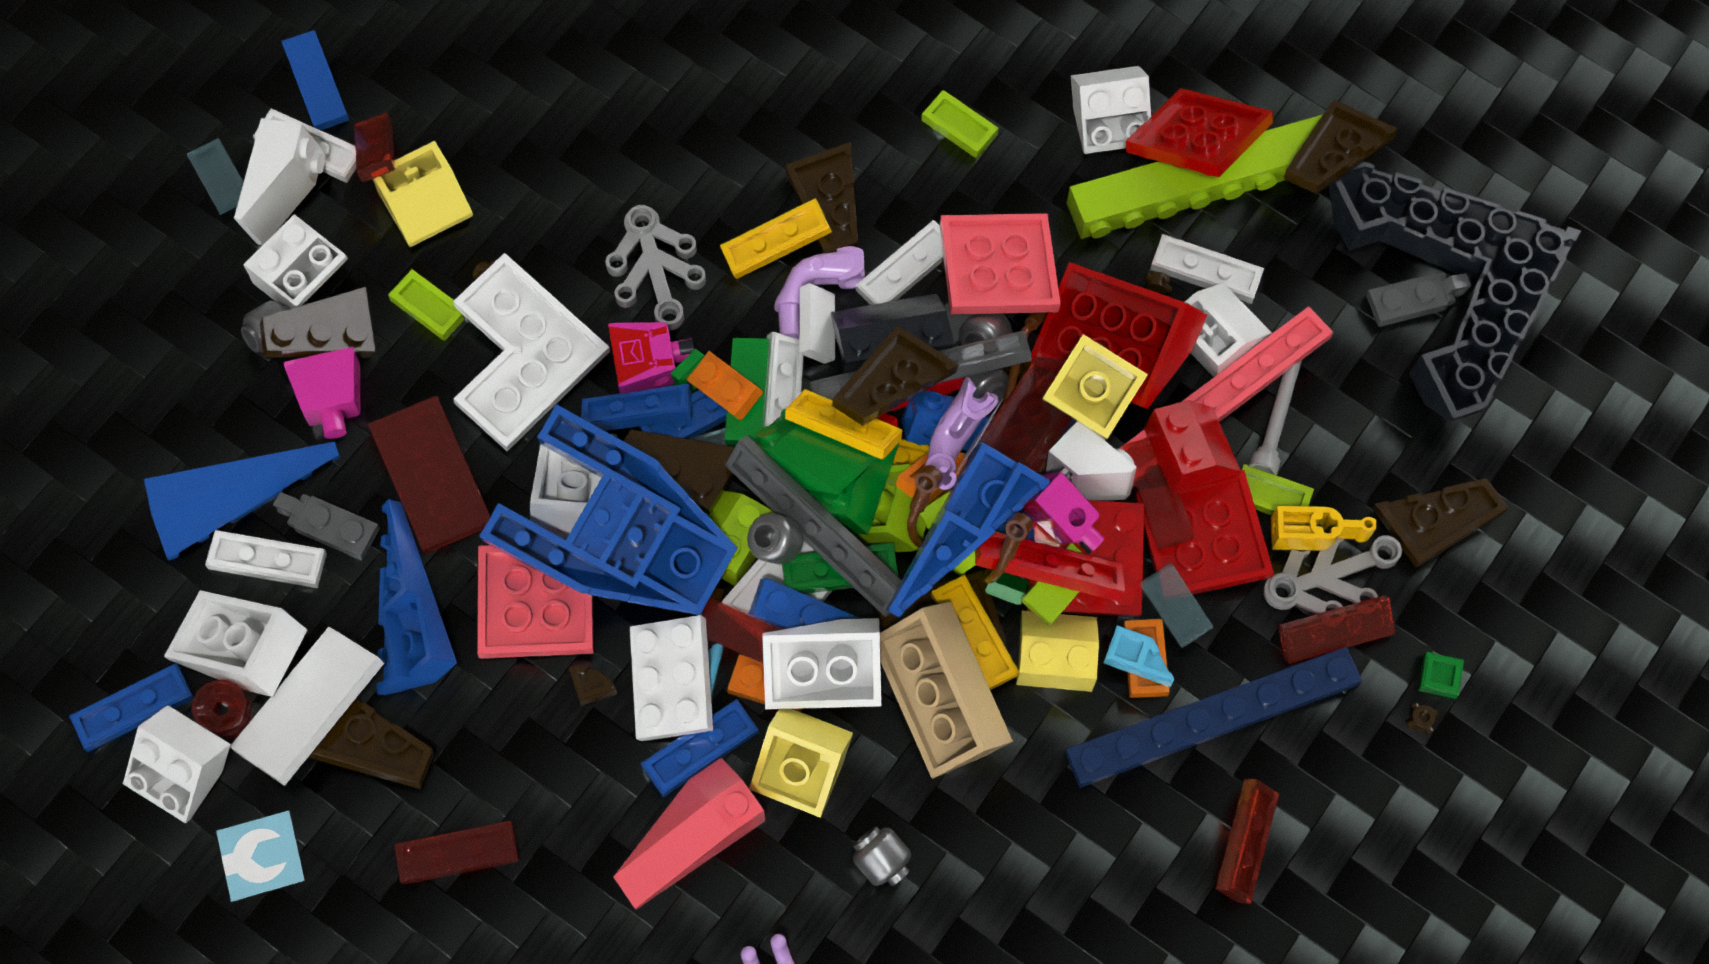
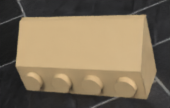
[880,602,1013,779]

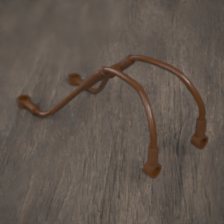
[907,312,1049,584]

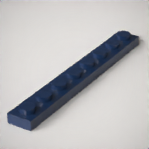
[1065,647,1362,788]

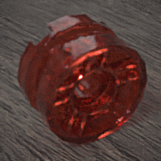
[192,680,253,739]

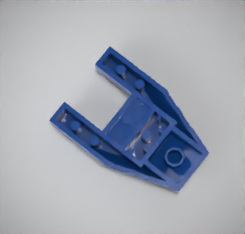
[479,404,737,615]

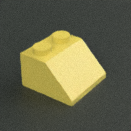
[1042,334,1148,439]
[1016,611,1099,692]
[749,709,853,818]

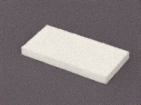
[230,627,384,786]

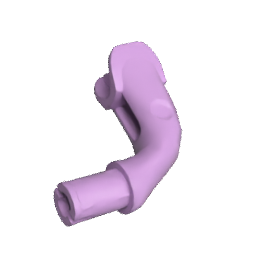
[774,246,865,339]
[926,376,999,490]

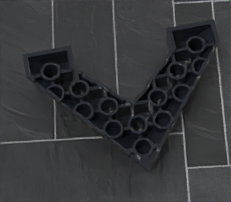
[1329,161,1581,422]

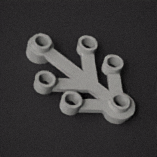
[606,205,706,330]
[1264,531,1402,626]

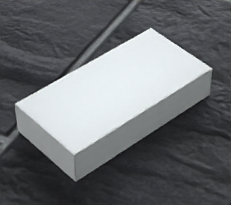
[800,283,835,364]

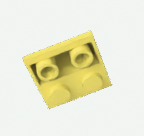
[370,141,473,247]

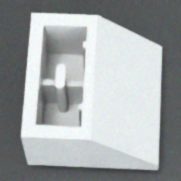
[1071,66,1151,154]
[243,214,348,308]
[1185,283,1272,377]
[1045,421,1137,501]
[123,705,231,823]

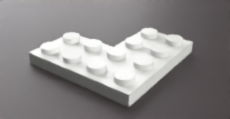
[453,253,610,451]

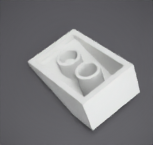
[234,118,325,245]
[530,434,617,539]
[164,590,307,697]
[762,618,881,709]

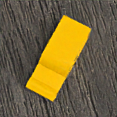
[1271,506,1376,551]

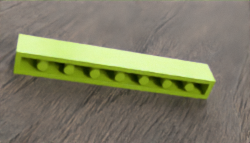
[1067,115,1323,239]

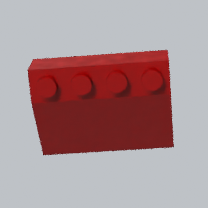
[1030,262,1207,409]

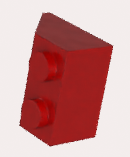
[1144,400,1241,494]

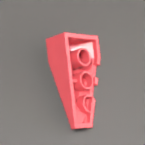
[613,758,765,910]

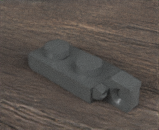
[1366,273,1471,327]
[273,492,380,561]

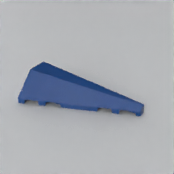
[144,442,340,560]
[886,442,1050,617]
[376,499,457,695]

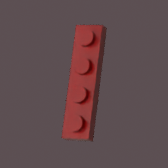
[975,532,1125,601]

